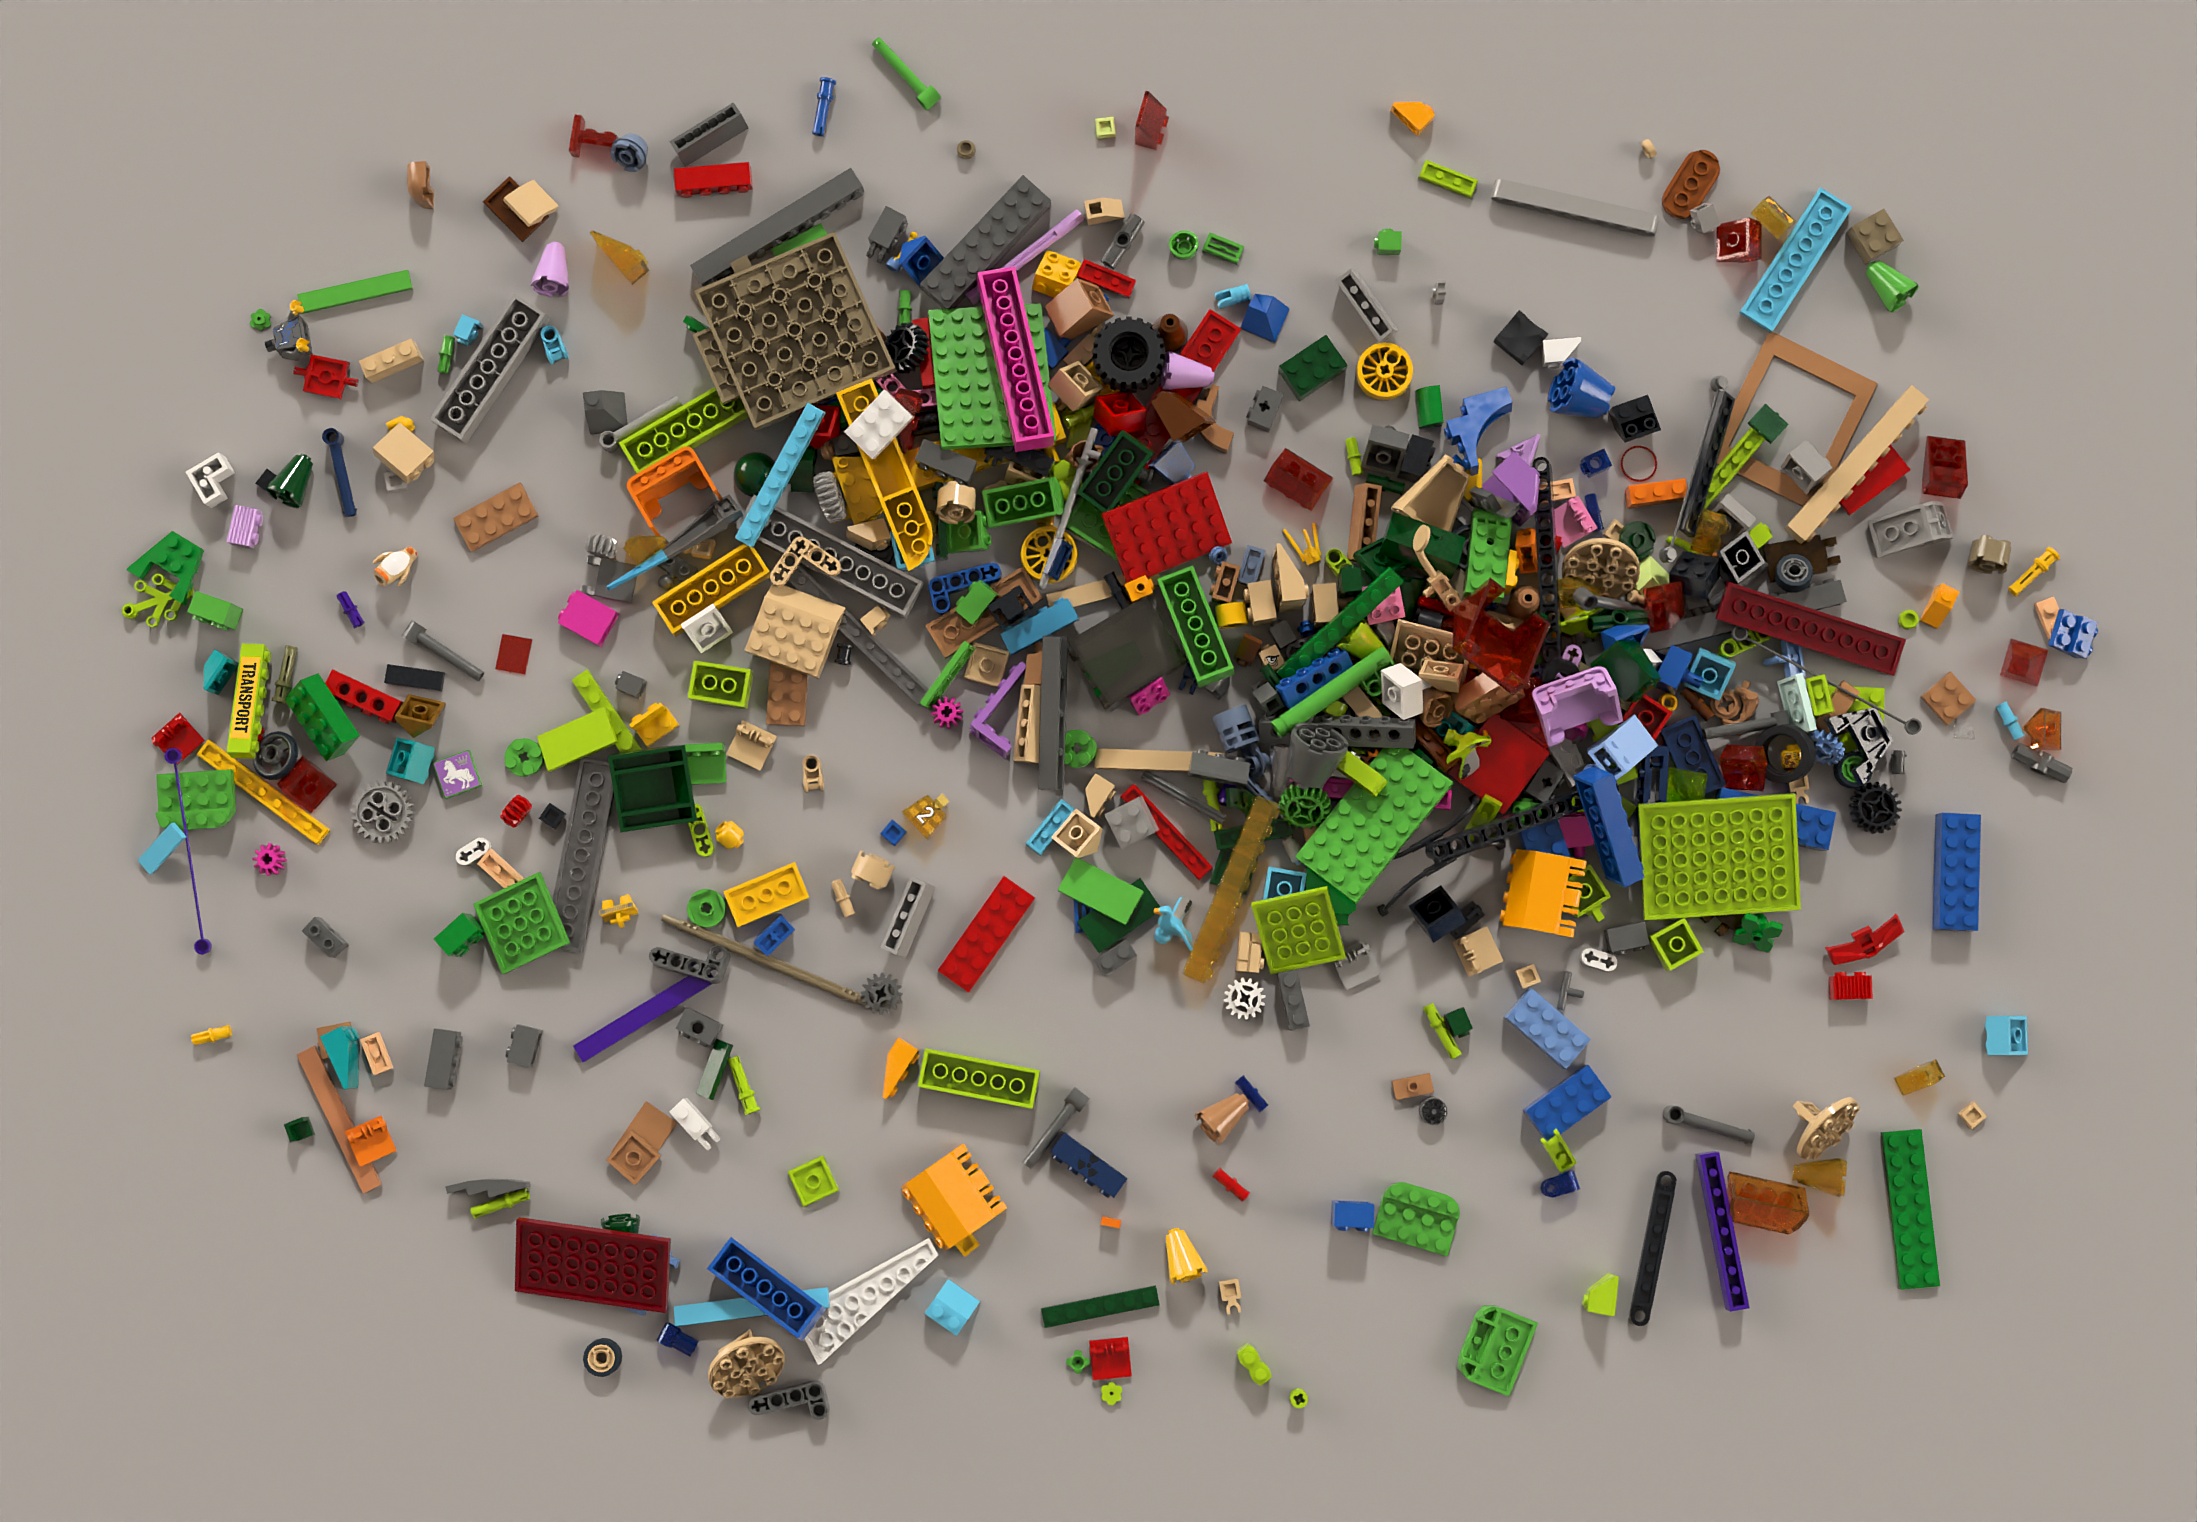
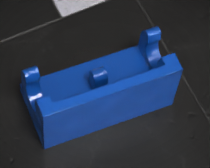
[753,914,795,956]

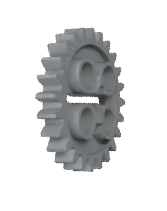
[350,780,415,843]

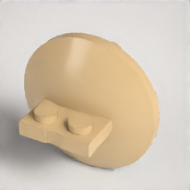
[1562,538,1640,599]
[1793,1097,1860,1160]
[708,1329,785,1398]

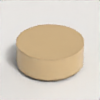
[1641,139,1657,159]

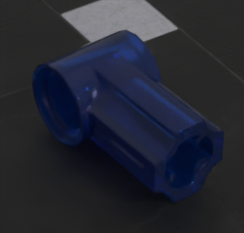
[656,1322,699,1356]

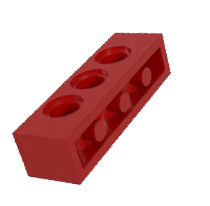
[325,669,403,724]

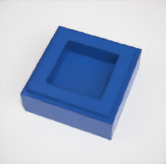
[880,819,907,846]

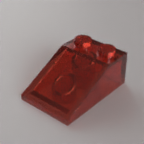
[1135,91,1169,150]

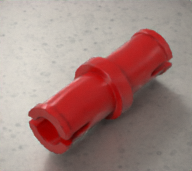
[1212,1168,1250,1202]

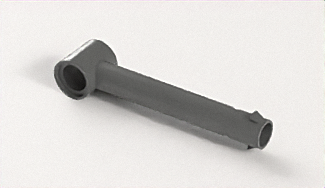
[1573,587,1652,617]
[401,620,484,681]
[1702,710,1791,740]
[1022,1087,1090,1169]
[1663,1105,1755,1144]

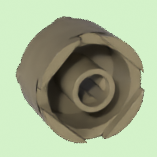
[1968,535,2011,574]

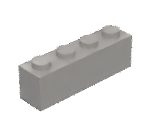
[1336,269,1399,342]
[880,876,936,958]

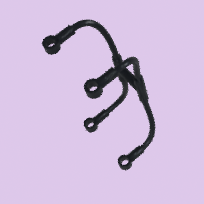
[1377,794,1506,917]

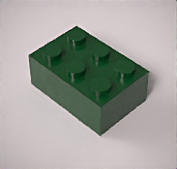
[1278,335,1348,402]

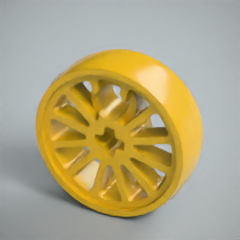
[1355,342,1413,401]
[1020,526,1078,584]

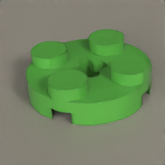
[1065,729,1097,768]
[504,738,544,777]
[687,889,726,928]

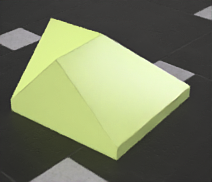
[1633,555,1669,601]

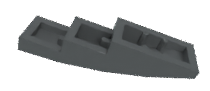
[445,1179,530,1198]

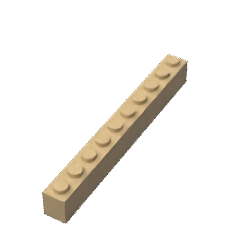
[1784,385,1930,544]

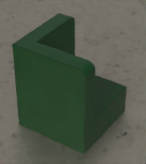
[284,1116,315,1142]

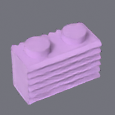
[226,505,263,549]

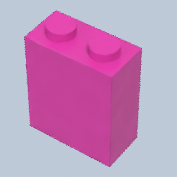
[558,590,620,647]

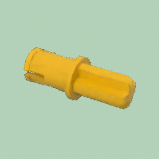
[191,1025,232,1045]

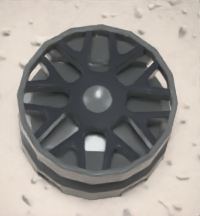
[1419,1097,1448,1125]

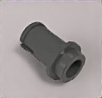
[1891,750,1907,774]

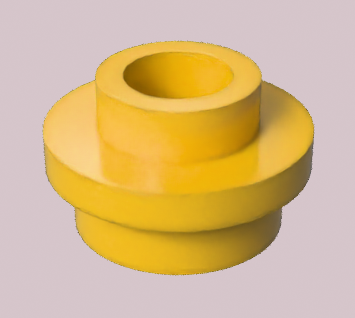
[1658,693,1677,711]

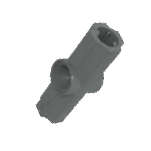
[1100,213,1145,270]
[2011,743,2073,783]

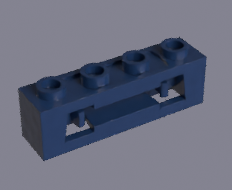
[1636,746,1669,818]

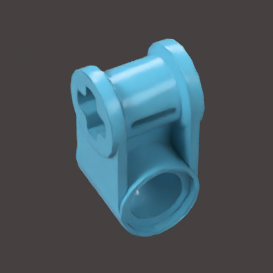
[540,325,569,364]

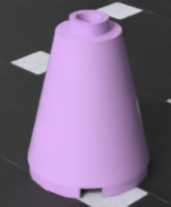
[531,242,569,297]
[1160,351,1214,390]

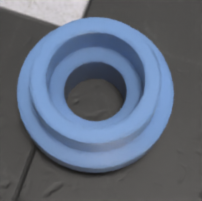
[1209,546,1228,565]

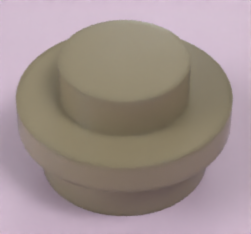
[957,140,976,159]

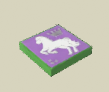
[433,750,482,799]

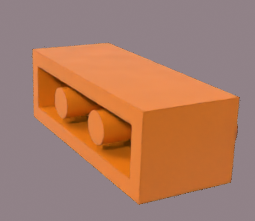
[1625,478,1687,508]

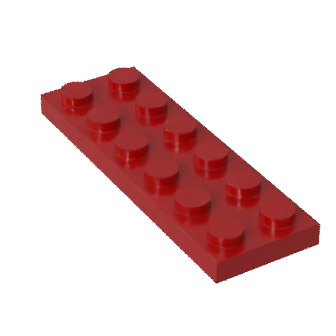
[937,876,1035,993]

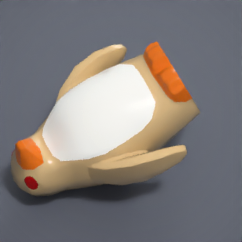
[373,546,418,586]

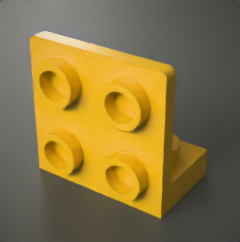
[629,702,679,747]

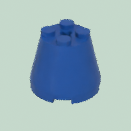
[1547,357,1615,418]

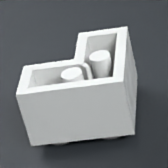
[186,452,235,508]

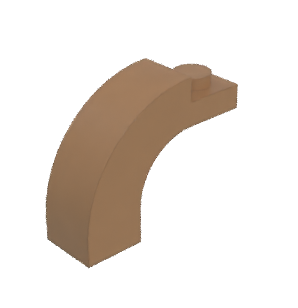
[1197,384,1234,454]

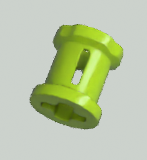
[1289,1388,1308,1408]

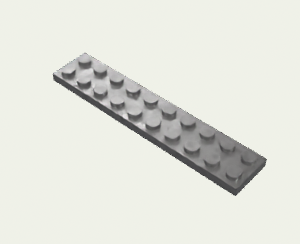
[553,758,614,953]

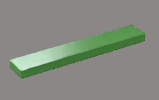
[297,270,413,314]

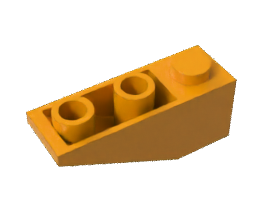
[883,1037,920,1099]

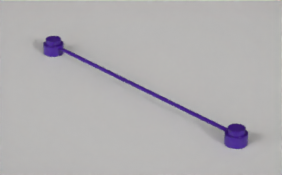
[164,748,212,955]

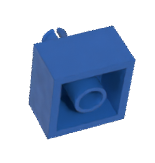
[1656,645,1704,696]

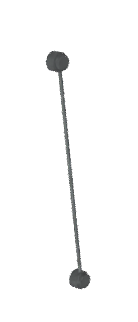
[1659,376,1728,563]
[1731,626,1922,735]

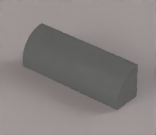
[669,102,749,167]

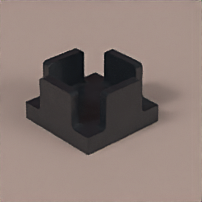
[987,585,1033,629]

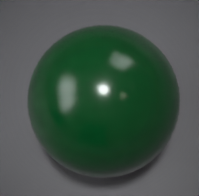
[734,452,775,497]

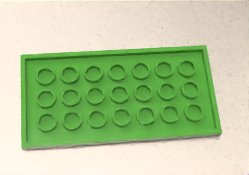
[1295,748,1453,904]

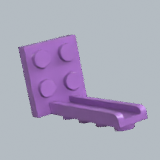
[969,661,1026,760]

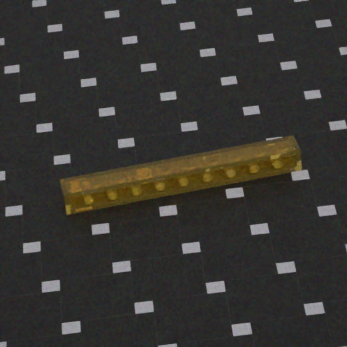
[1182,795,1280,983]

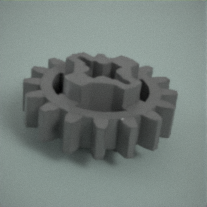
[860,973,903,1015]

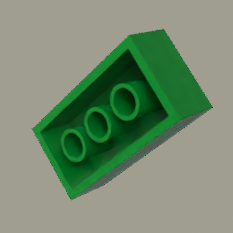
[285,673,360,762]

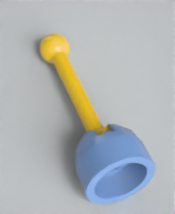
[885,232,917,273]

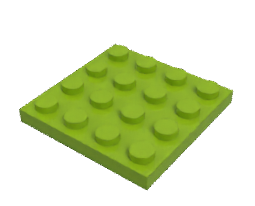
[1251,886,1346,975]

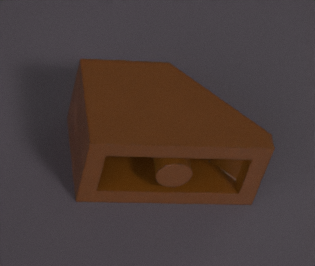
[1234,633,1263,667]

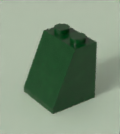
[1590,640,1662,702]

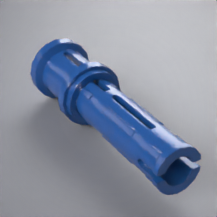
[812,77,837,136]

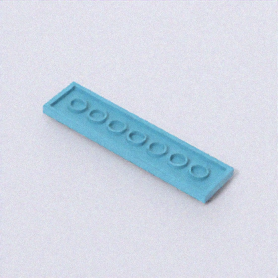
[1739,187,1852,333]

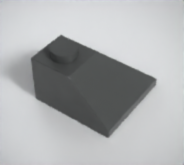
[583,390,628,434]

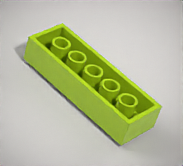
[917,1048,1040,1109]

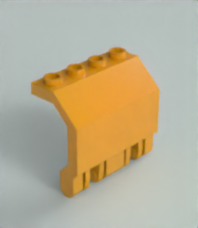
[1499,849,1587,938]
[901,1143,1007,1251]

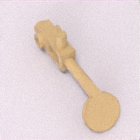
[1413,525,1462,612]

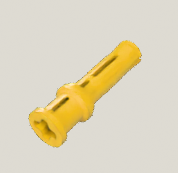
[2008,547,2060,597]

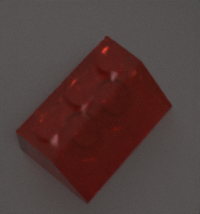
[1264,448,1333,511]

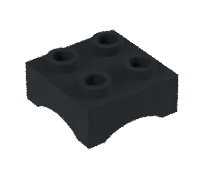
[1493,310,1548,366]

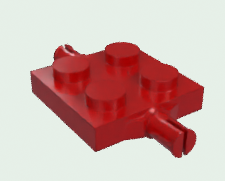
[293,354,359,400]

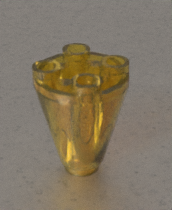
[1793,1158,1847,1197]

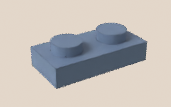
[1237,545,1266,585]

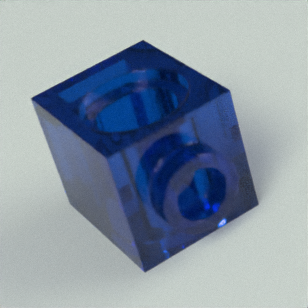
[1580,449,1612,478]

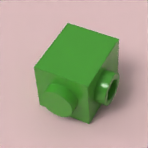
[1374,228,1402,255]

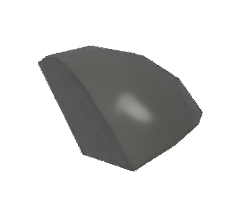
[1204,677,1230,700]

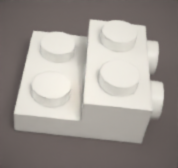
[681,604,733,653]

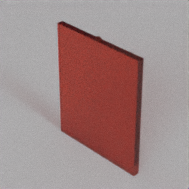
[495,634,533,674]

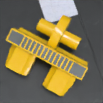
[599,894,638,928]

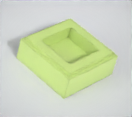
[1095,117,1116,139]

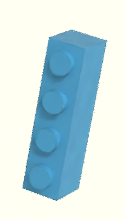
[1000,597,1080,655]

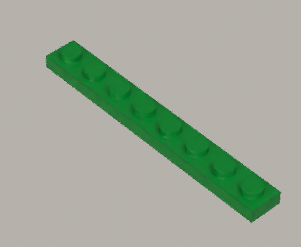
[1276,567,1404,679]

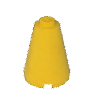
[1166,1228,1208,1285]

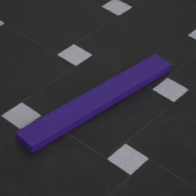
[573,970,714,1062]

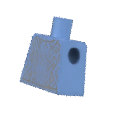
[1148,441,1195,485]

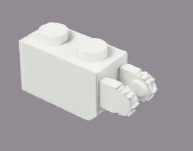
[669,1098,720,1150]

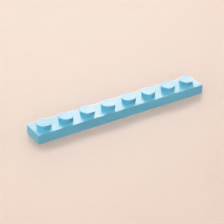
[735,403,826,548]

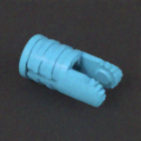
[1214,284,1251,309]

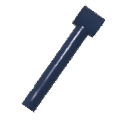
[322,428,357,517]

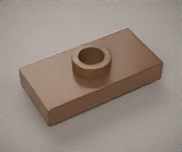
[1392,1073,1434,1100]

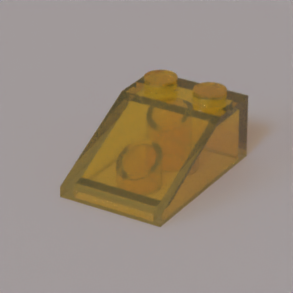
[589,230,650,285]

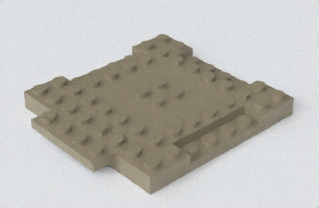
[692,231,896,431]

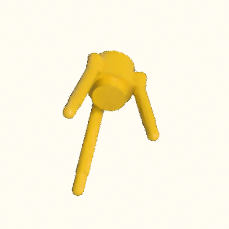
[1283,523,1322,565]

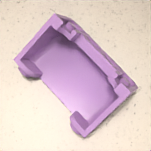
[1532,666,1623,747]

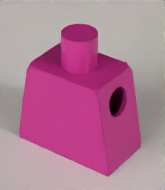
[1557,812,1594,857]

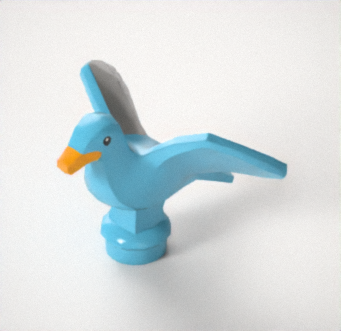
[1154,897,1193,951]

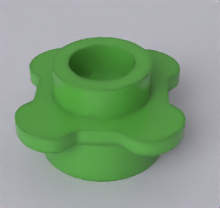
[1066,1350,1090,1374]

